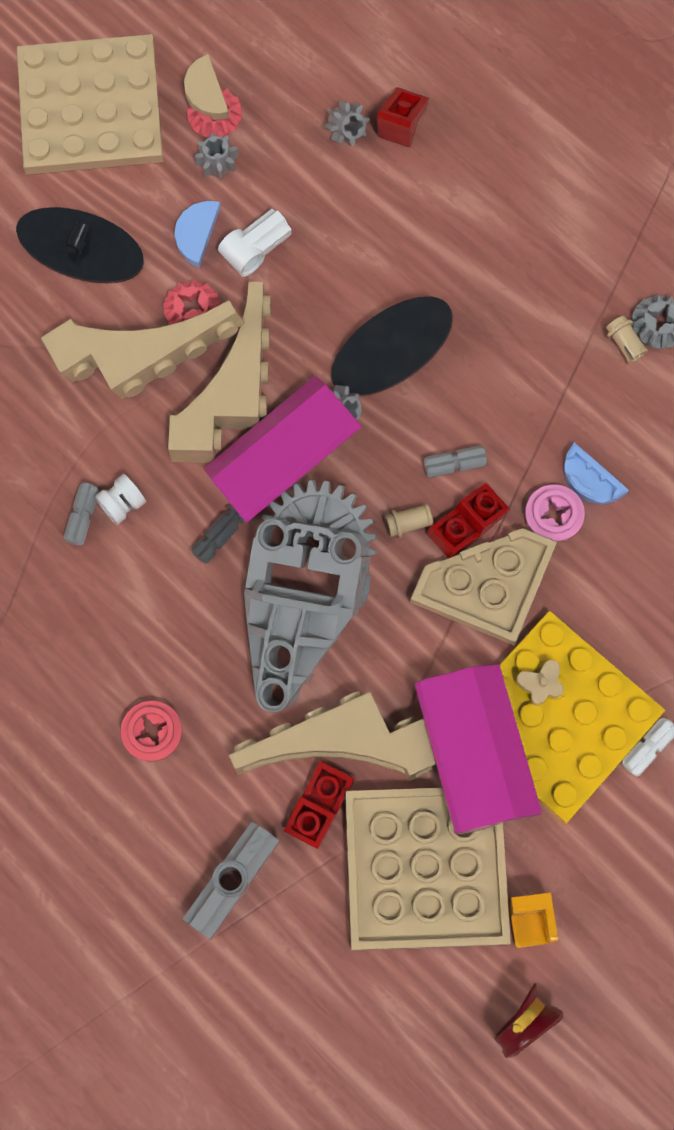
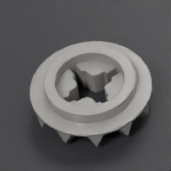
[632,293,674,349]

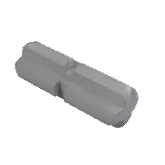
[424,445,487,478]
[63,483,99,546]

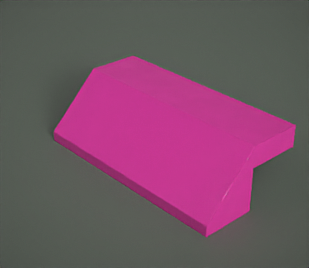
[203,375,362,523]
[415,665,542,834]

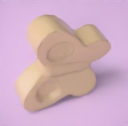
[516,660,564,706]

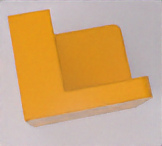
[508,892,558,948]

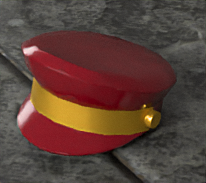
[494,983,564,1058]

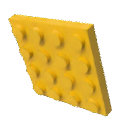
[500,611,666,825]

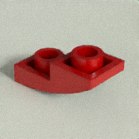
[426,483,510,559]
[284,760,355,849]

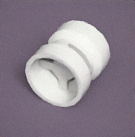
[94,474,146,525]

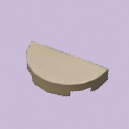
[184,54,229,120]

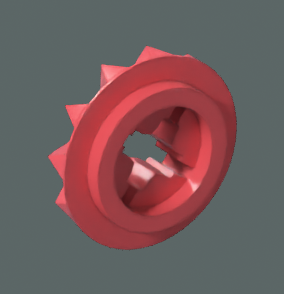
[187,88,242,138]
[163,278,220,325]
[121,701,183,762]

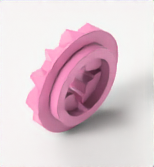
[525,485,585,541]

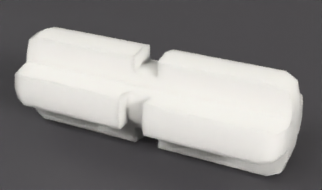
[622,718,674,777]

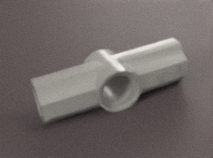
[182,822,279,940]

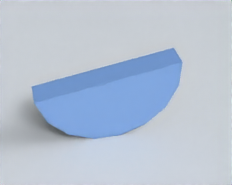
[174,201,221,268]
[563,442,629,505]

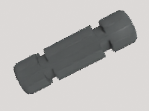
[192,504,244,564]

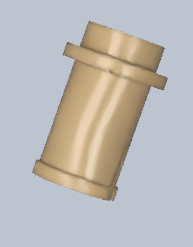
[606,316,648,364]
[384,504,433,539]

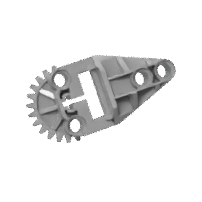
[244,480,378,712]

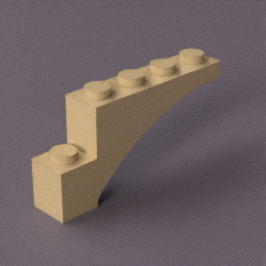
[168,282,271,463]
[41,300,245,399]
[229,691,437,782]

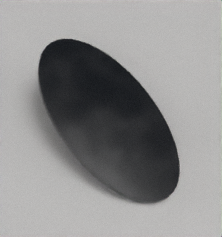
[16,207,144,284]
[331,296,453,396]

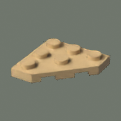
[410,528,557,646]

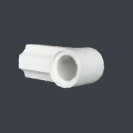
[218,209,292,277]

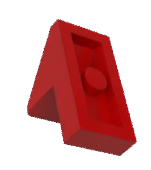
[377,87,429,147]

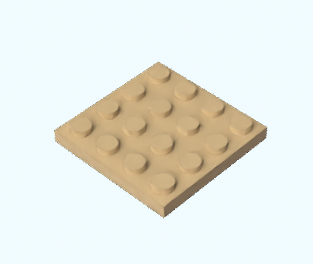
[17,34,164,175]
[346,788,511,951]

